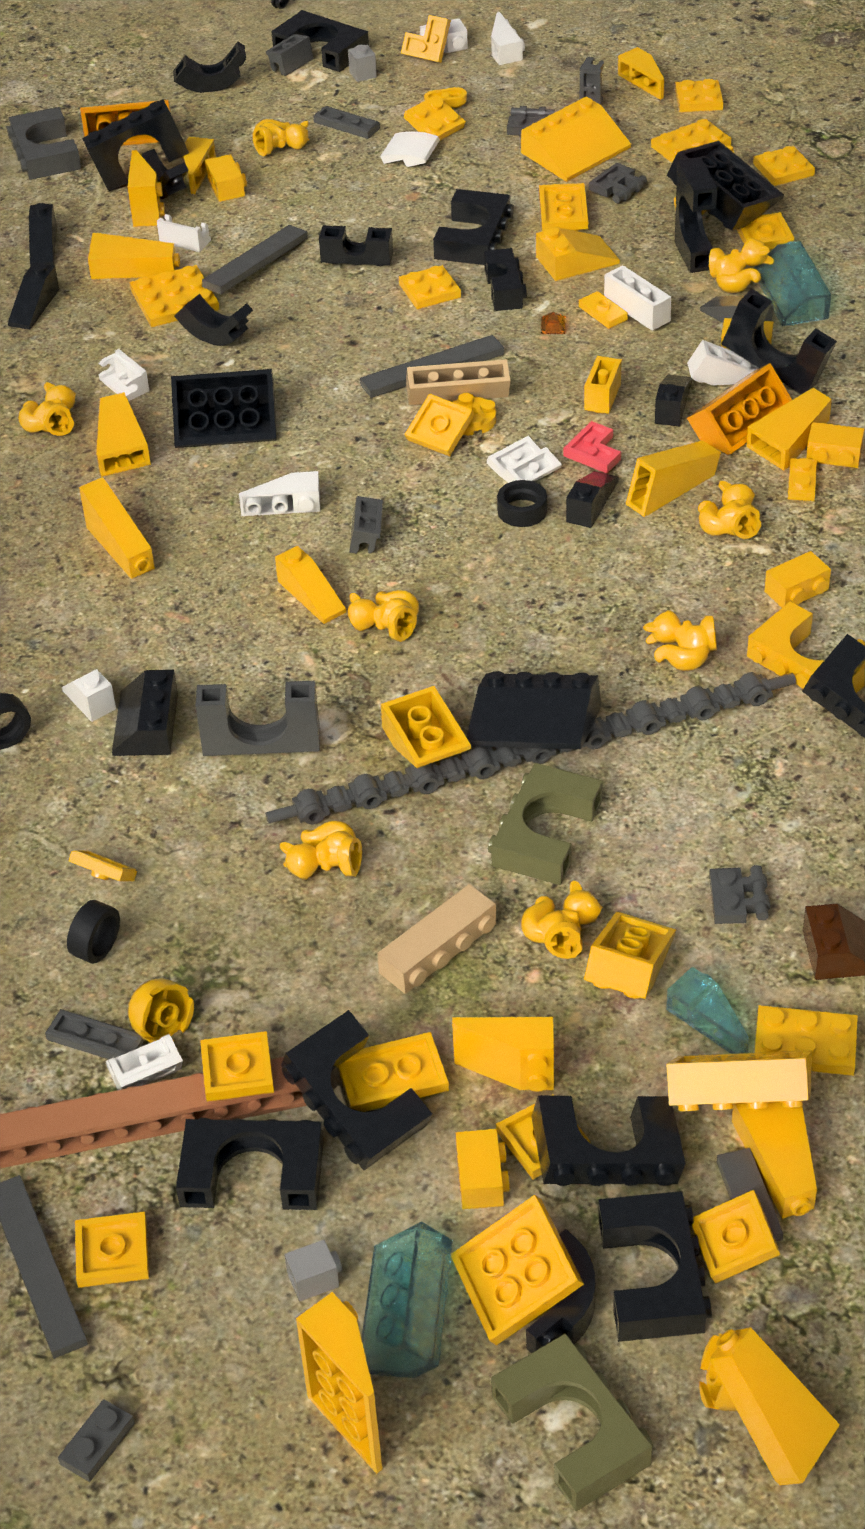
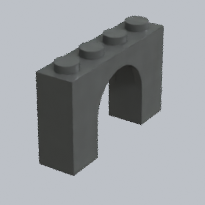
[6,107,81,180]
[195,680,320,756]

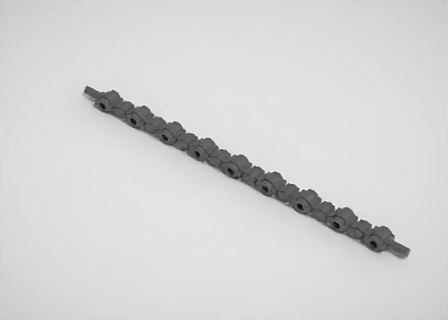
[265,672,796,825]

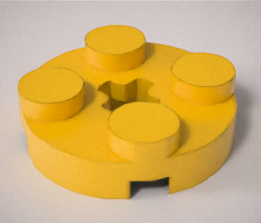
[453,393,496,436]

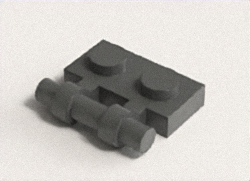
[507,106,555,136]
[589,162,647,203]
[709,865,771,924]

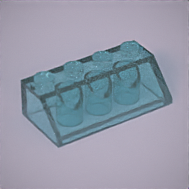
[754,241,831,326]
[361,1221,453,1378]

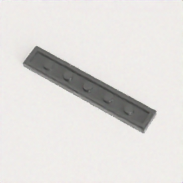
[202,225,308,294]
[360,335,504,398]
[0,1175,88,1359]

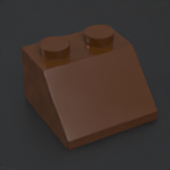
[803,904,865,980]

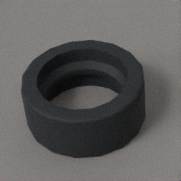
[497,480,547,527]
[0,693,31,750]
[67,900,120,964]

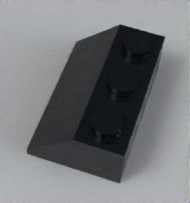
[112,669,178,756]

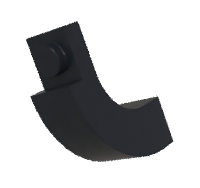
[173,41,246,93]
[129,149,189,199]
[174,294,253,346]
[526,1229,596,1353]

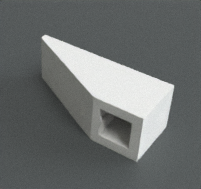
[491,12,525,65]
[239,471,320,516]

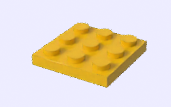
[129,265,220,328]
[450,1195,584,1345]

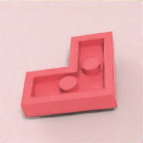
[563,421,621,473]

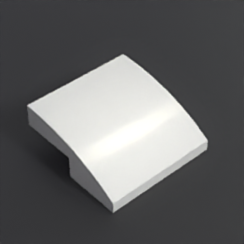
[380,132,440,167]
[487,436,562,483]

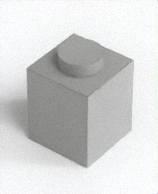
[348,45,377,82]
[284,1239,342,1302]

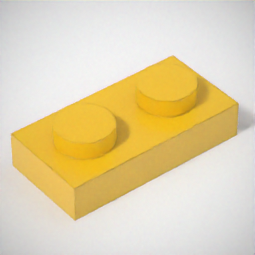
[788,458,817,501]

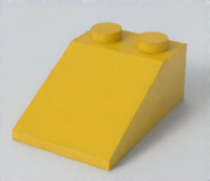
[128,150,165,227]
[536,227,620,281]
[381,686,471,768]
[584,911,676,999]
[452,1017,554,1092]

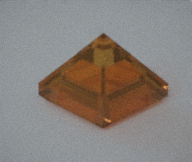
[541,312,566,334]

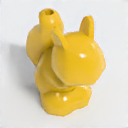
[252,119,310,156]
[709,238,775,293]
[18,382,76,436]
[698,481,762,539]
[348,590,419,642]
[643,610,717,671]
[279,821,362,880]
[521,880,603,959]

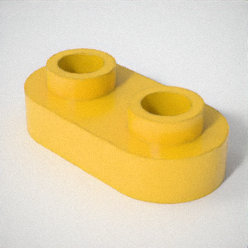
[424,87,467,108]

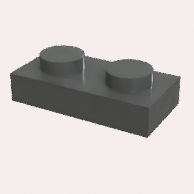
[58,1399,135,1482]

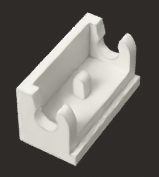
[157,214,211,252]
[99,349,149,401]
[106,1034,183,1090]

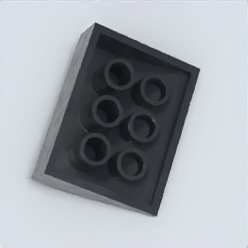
[666,140,784,231]
[171,369,277,448]
[466,671,601,749]

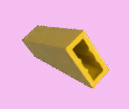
[88,233,180,279]
[747,388,832,471]
[96,392,151,477]
[626,440,721,517]
[79,477,155,579]
[732,1101,817,1219]
[710,1327,840,1485]

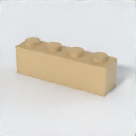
[406,359,510,405]
[377,884,496,994]

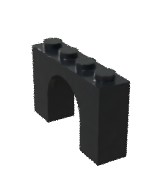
[271,10,369,72]
[82,99,189,192]
[674,157,717,273]
[433,189,514,265]
[721,288,837,394]
[802,634,865,738]
[281,1010,432,1170]
[531,1095,686,1186]
[176,1118,324,1210]
[598,1191,712,1342]

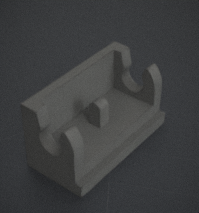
[266,34,314,76]
[579,57,604,105]
[349,496,383,554]

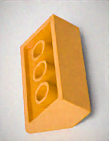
[80,100,171,149]
[687,363,792,455]

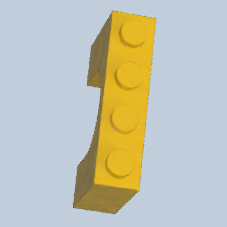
[747,601,865,693]

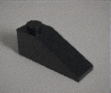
[29,203,57,267]
[8,263,59,330]
[655,374,692,427]
[566,471,619,528]

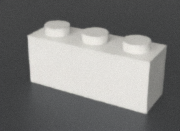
[604,265,671,331]

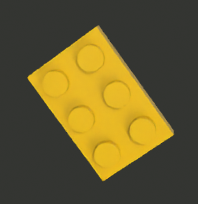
[651,119,732,163]
[539,183,588,231]
[754,1005,858,1076]
[337,1032,449,1112]

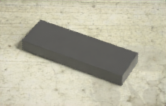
[313,106,380,139]
[45,1009,148,1059]
[716,1148,783,1241]

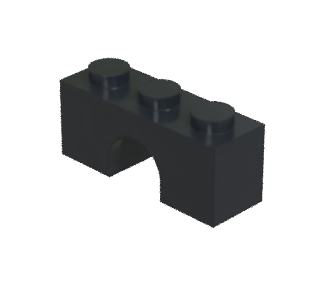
[319,225,393,266]
[484,248,527,311]

